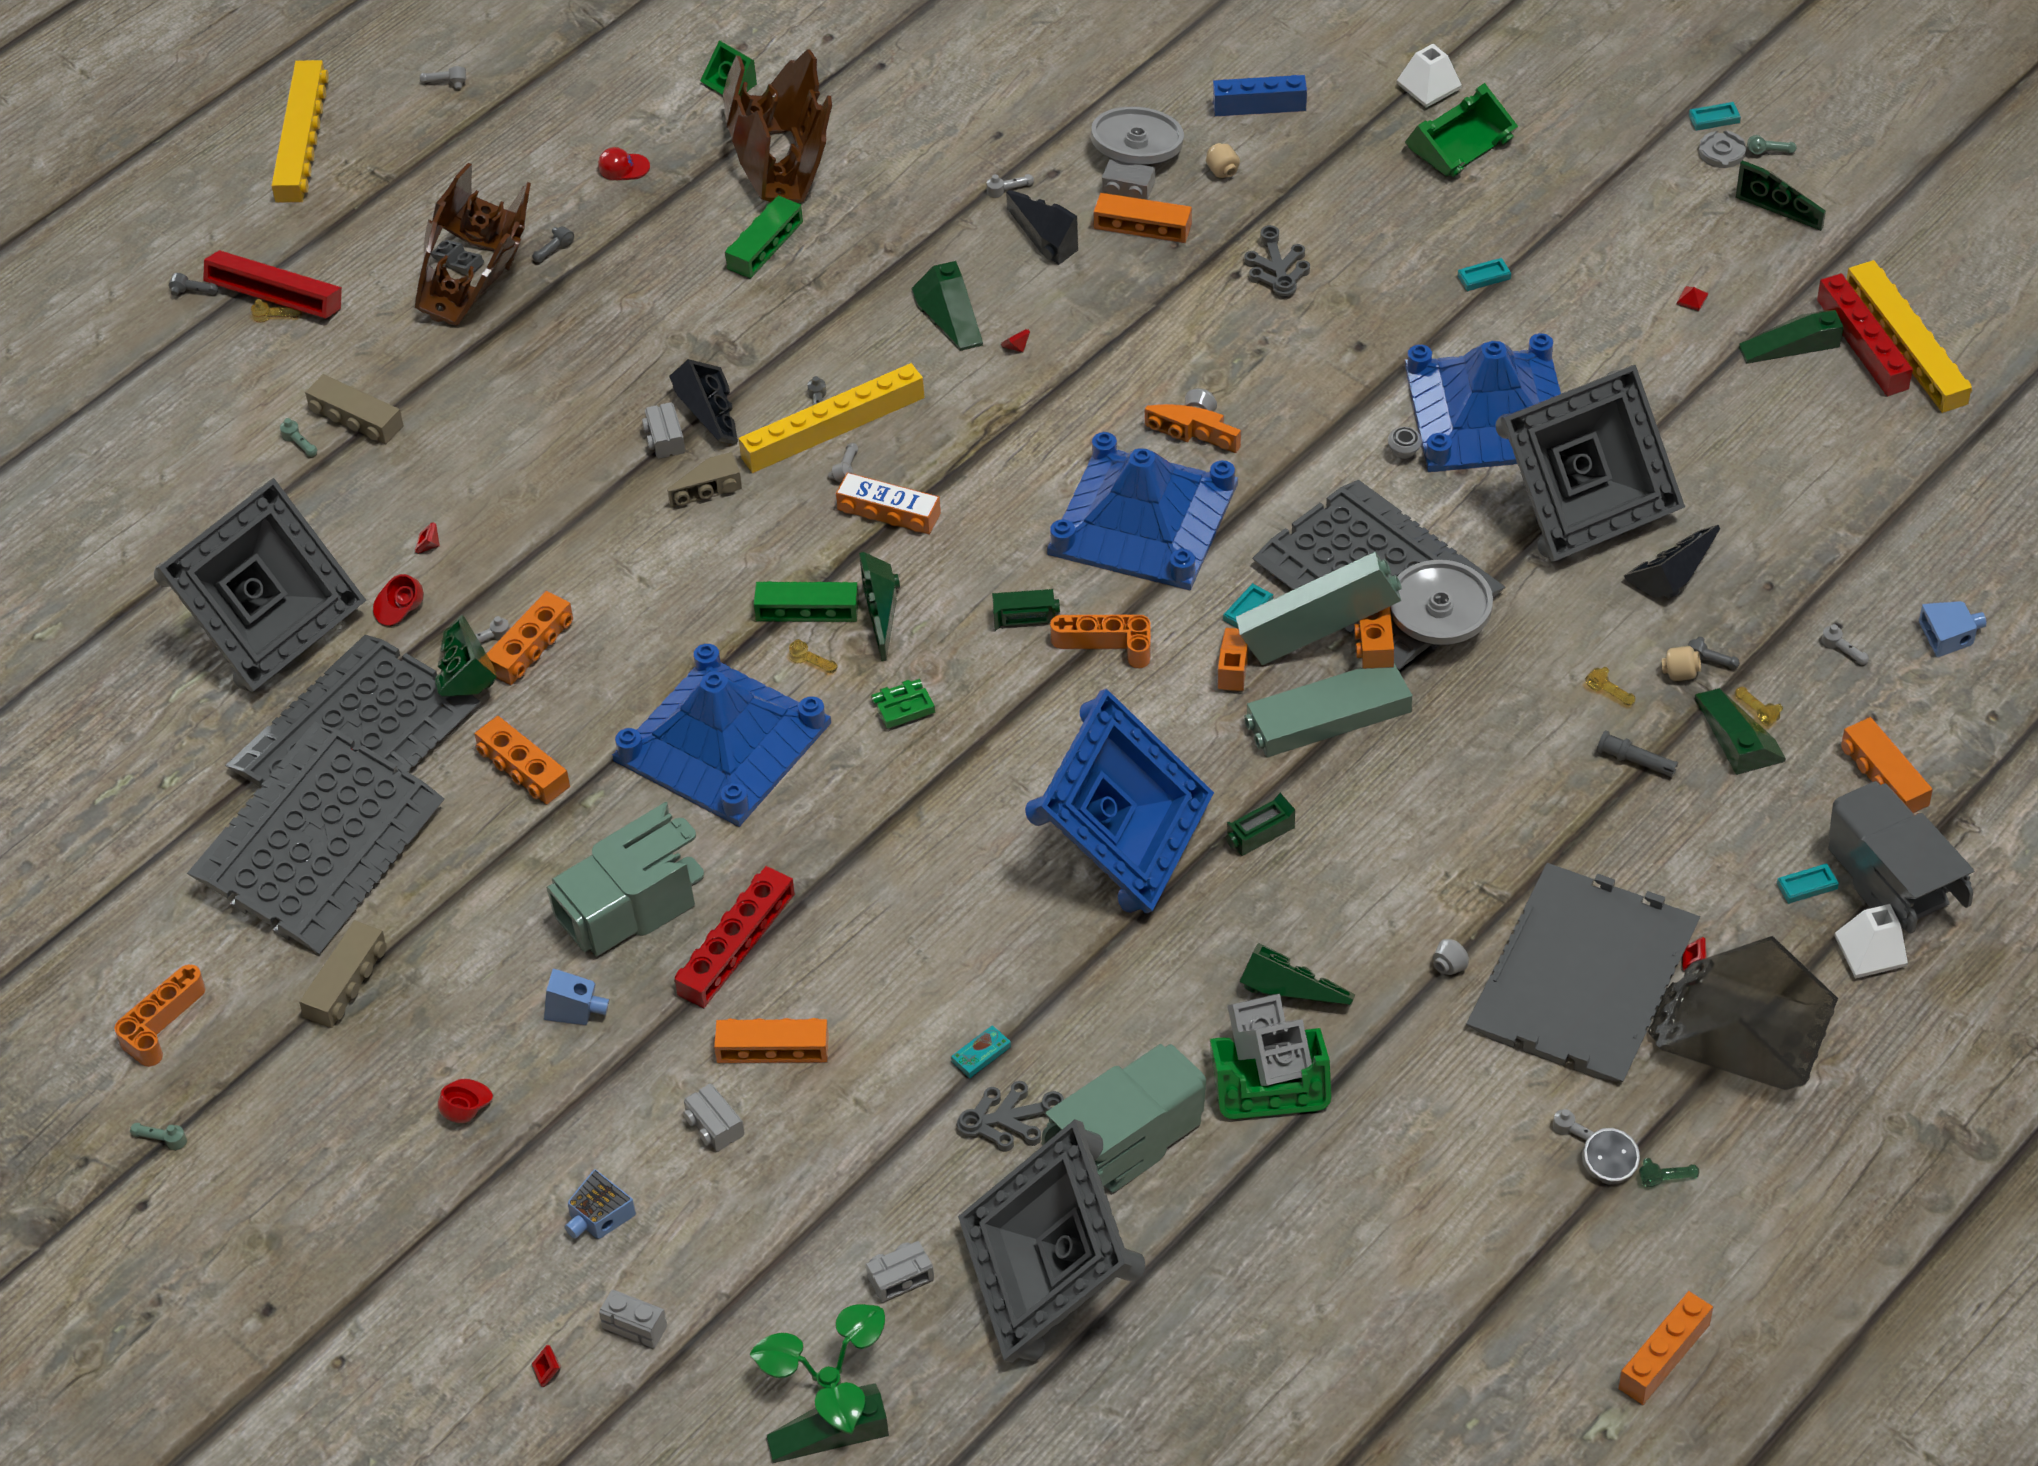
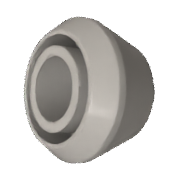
[1185,388,1217,412]
[1388,427,1422,459]
[1433,939,1469,975]

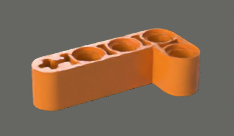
[1050,615,1151,668]
[114,964,206,1067]

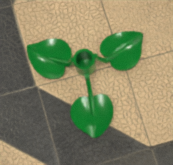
[750,1304,885,1435]

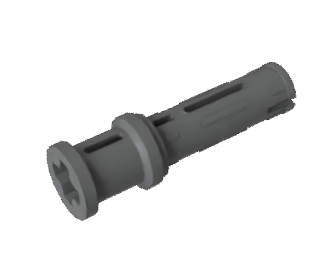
[1597,730,1678,778]

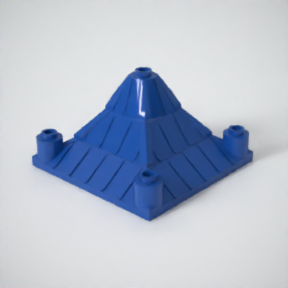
[1405,333,1561,472]
[1047,432,1238,591]
[612,644,831,827]
[1025,688,1214,913]

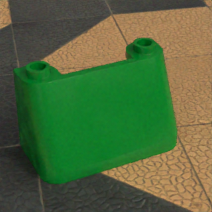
[1405,83,1518,177]
[1210,1028,1332,1119]

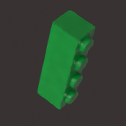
[725,195,803,279]
[754,581,859,622]

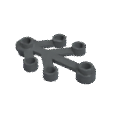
[1244,225,1310,296]
[957,1081,1064,1152]

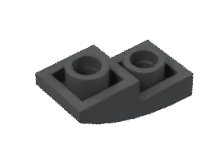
[431,240,484,275]

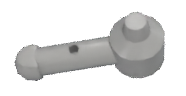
[419,66,466,89]
[987,174,1034,198]
[828,443,858,482]
[475,616,510,643]
[1821,624,1869,665]
[1553,1109,1594,1141]

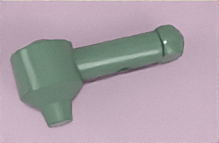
[1747,135,1797,154]
[280,418,317,457]
[130,1123,187,1150]

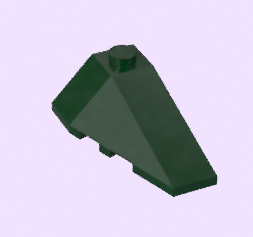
[1735,160,1826,231]
[911,261,983,351]
[1739,310,1843,364]
[859,552,900,661]
[435,615,497,696]
[1695,688,1786,775]
[1239,943,1355,1004]
[767,1383,889,1463]

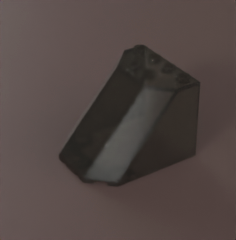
[1648,936,1838,1090]

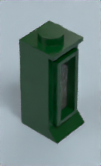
[992,589,1060,631]
[1226,792,1295,856]

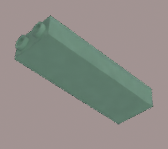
[1236,552,1402,665]
[1244,664,1413,758]

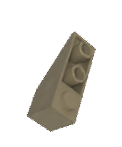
[667,452,742,508]

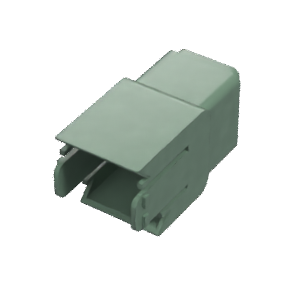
[546,802,704,957]
[1042,1044,1206,1193]

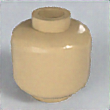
[1206,143,1240,178]
[1662,646,1701,681]

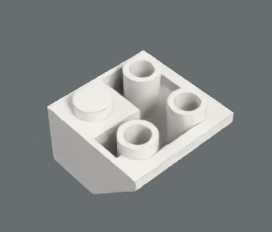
[1397,44,1462,108]
[1835,904,1908,979]

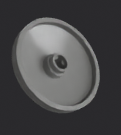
[1091,107,1184,164]
[1390,560,1493,645]

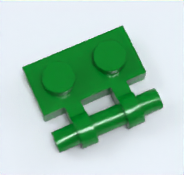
[871,679,935,729]

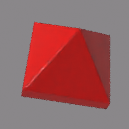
[1677,286,1708,311]
[1001,329,1030,352]
[415,522,440,554]
[1683,937,1707,972]
[532,1345,561,1387]

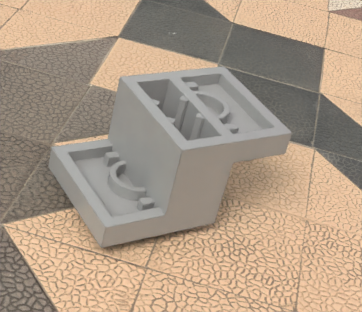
[1227,994,1312,1086]

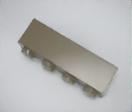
[305,374,404,444]
[299,920,387,1028]

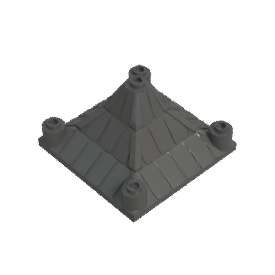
[1496,365,1685,561]
[154,478,367,692]
[958,1119,1145,1362]

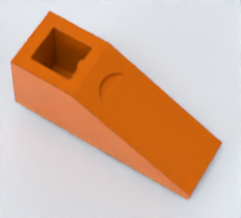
[1218,628,1249,691]

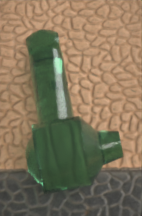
[1639,1158,1700,1187]

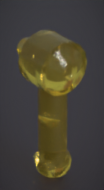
[251,299,302,323]
[789,639,838,674]
[1585,667,1635,706]
[1735,687,1783,726]

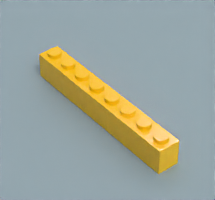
[271,60,329,203]
[1847,260,1972,413]
[739,363,925,473]

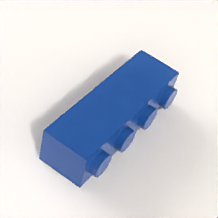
[1213,75,1307,116]

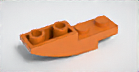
[1145,404,1241,453]

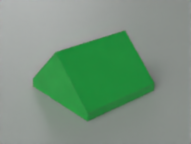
[700,40,757,95]

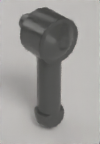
[532,226,574,263]
[169,273,219,296]
[807,376,826,405]
[1688,637,1740,670]

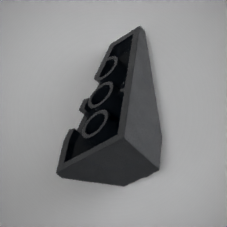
[1006,190,1078,265]
[669,359,738,444]
[1624,525,1720,598]

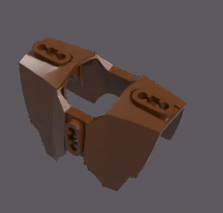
[723,49,832,203]
[415,163,531,326]

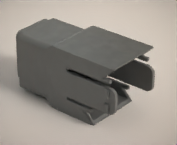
[1828,781,1975,934]

